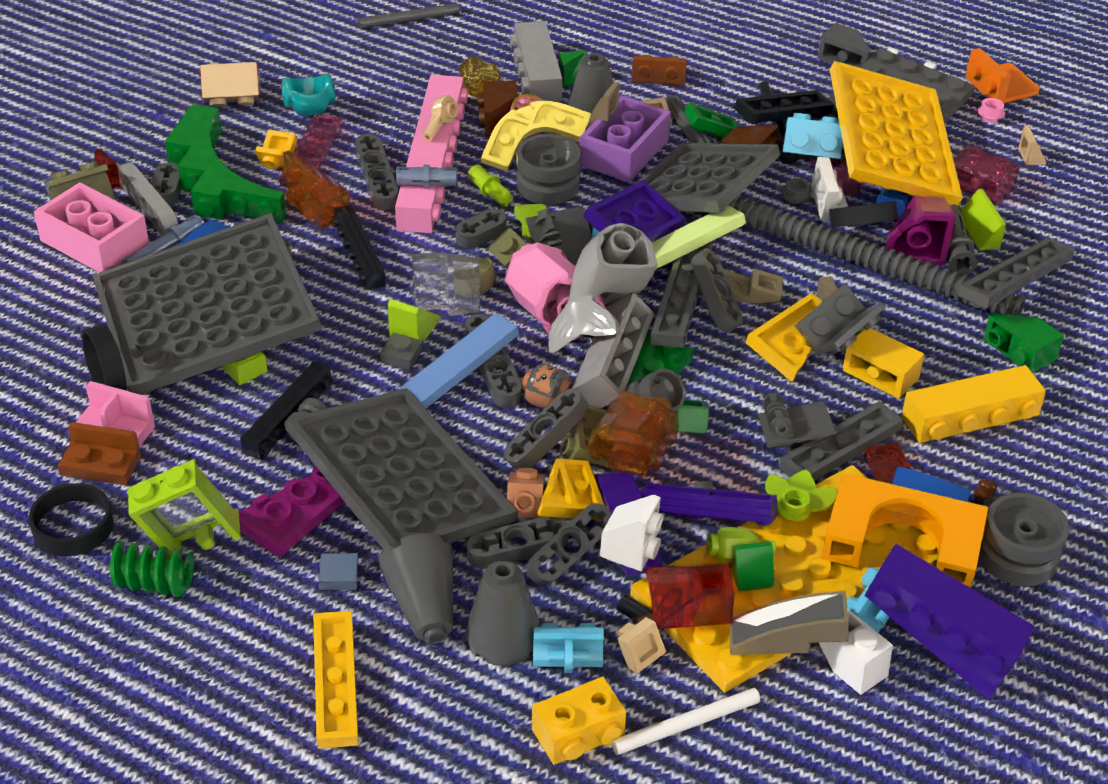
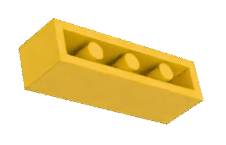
[901,365,1046,443]

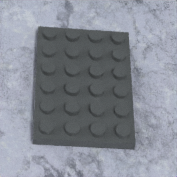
[286,388,518,550]

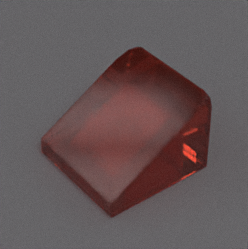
[94,148,120,189]

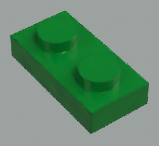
[684,102,740,139]

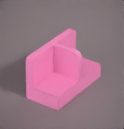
[76,381,155,447]

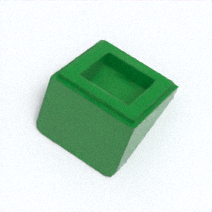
[673,400,709,434]
[731,542,774,591]

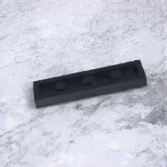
[734,90,834,124]

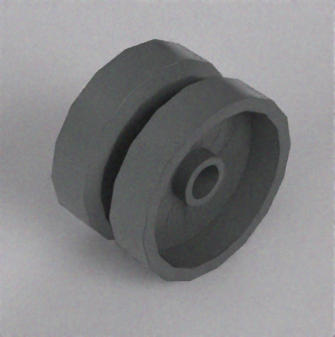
[516,134,581,205]
[979,493,1070,586]

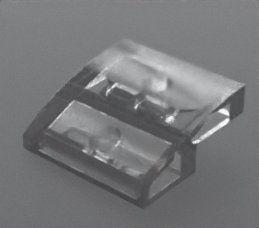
[412,253,480,316]

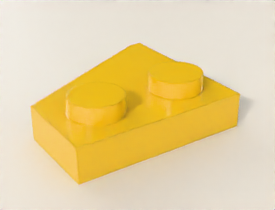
[537,458,605,520]

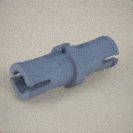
[396,164,457,188]

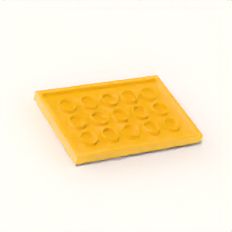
[830,61,963,205]

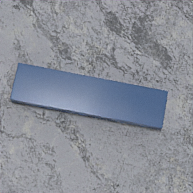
[399,313,519,409]

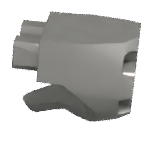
[548,223,657,353]

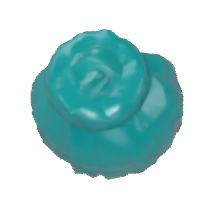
[281,74,336,117]

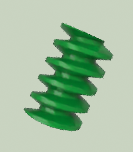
[110,541,194,597]

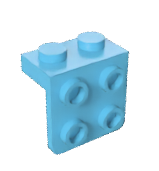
[783,113,843,160]

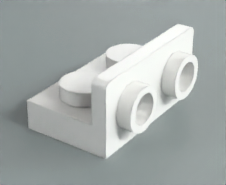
[811,157,848,222]

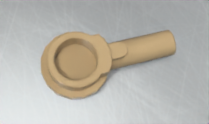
[422,95,458,142]

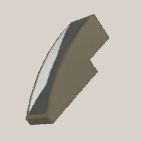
[729,591,848,655]

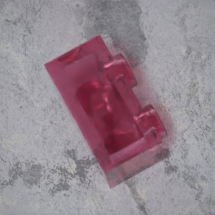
[953,145,1020,205]

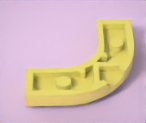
[481,101,591,172]

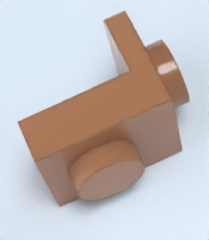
[507,468,545,519]

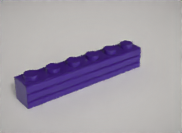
[641,483,777,526]

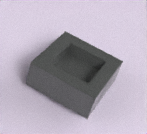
[380,333,423,370]

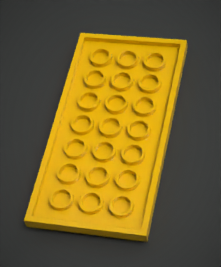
[630,465,938,693]

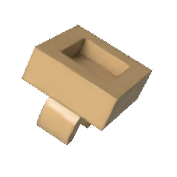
[616,617,666,674]

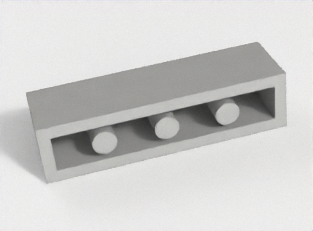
[510,21,562,102]
[572,292,655,408]

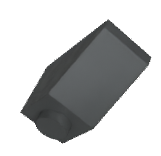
[818,23,870,68]

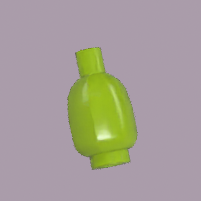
[706,527,776,563]

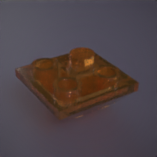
[283,150,350,229]

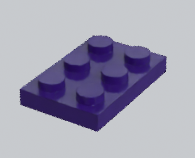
[583,180,686,242]

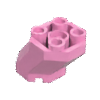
[505,242,605,341]

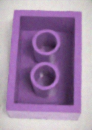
[580,95,671,183]

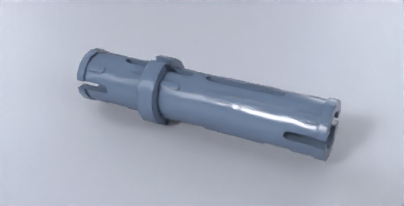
[122,214,205,264]

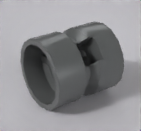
[623,368,686,423]

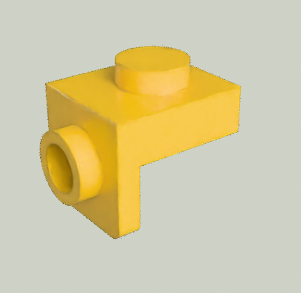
[255,129,298,170]

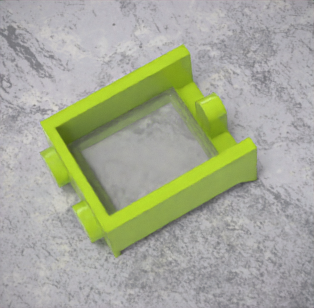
[128,459,241,559]

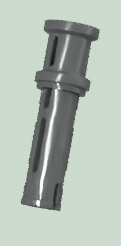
[948,204,977,275]

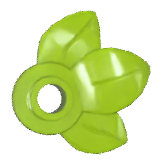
[765,469,837,521]

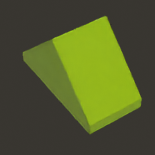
[388,299,441,342]

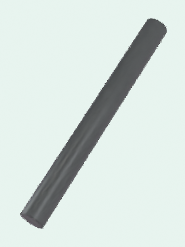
[357,3,460,29]

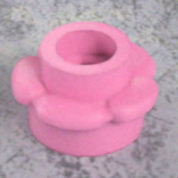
[978,98,1005,123]

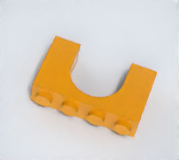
[821,473,988,588]

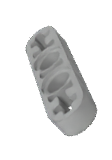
[116,162,179,235]

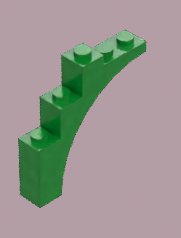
[165,104,287,223]

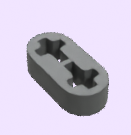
[151,162,181,206]
[456,209,506,249]

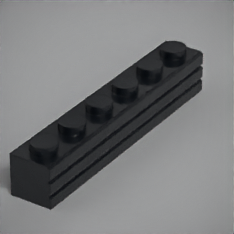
[331,205,386,290]
[240,362,332,460]

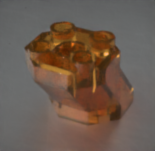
[588,391,679,476]

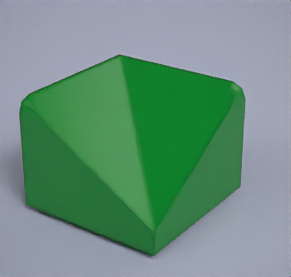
[559,50,586,87]

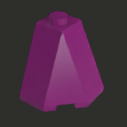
[886,196,955,265]

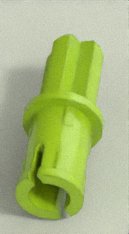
[467,165,513,207]

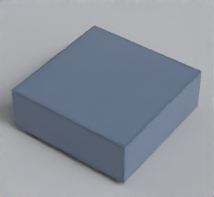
[319,553,359,590]

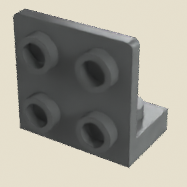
[794,284,886,355]

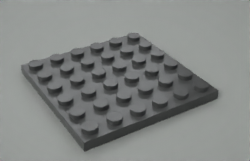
[92,213,322,395]

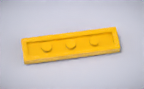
[313,610,358,749]

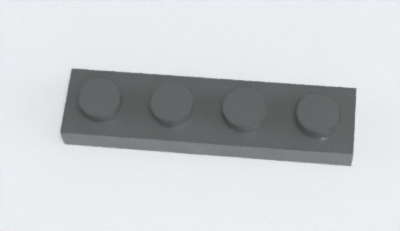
[779,401,904,481]

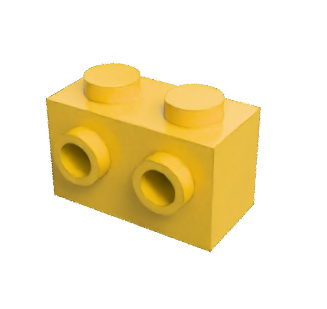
[842,328,924,399]
[532,677,626,765]

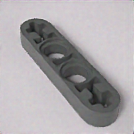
[355,134,398,210]
[465,314,522,408]

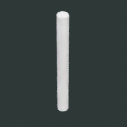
[612,688,760,755]

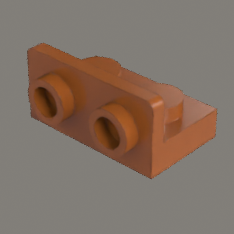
[631,55,687,86]
[57,422,141,486]

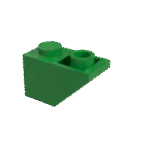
[983,313,1064,373]

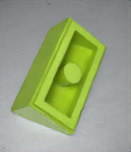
[962,189,1006,250]

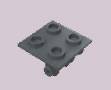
[526,206,593,266]
[758,393,836,448]

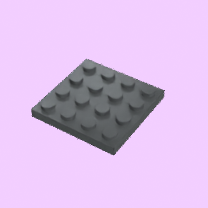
[827,48,975,124]
[635,143,780,214]

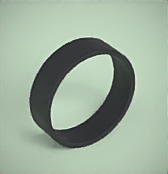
[829,201,898,227]
[81,324,127,391]
[29,483,114,556]

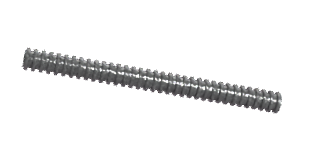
[729,195,1025,316]

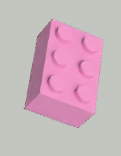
[34,182,149,272]

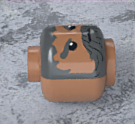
[522,364,574,409]

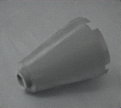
[568,53,613,113]
[379,533,453,644]
[465,561,540,666]

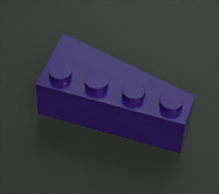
[864,543,1035,699]

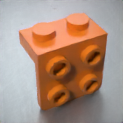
[965,48,1040,104]

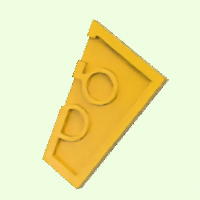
[745,293,823,382]

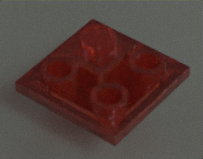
[646,562,735,629]

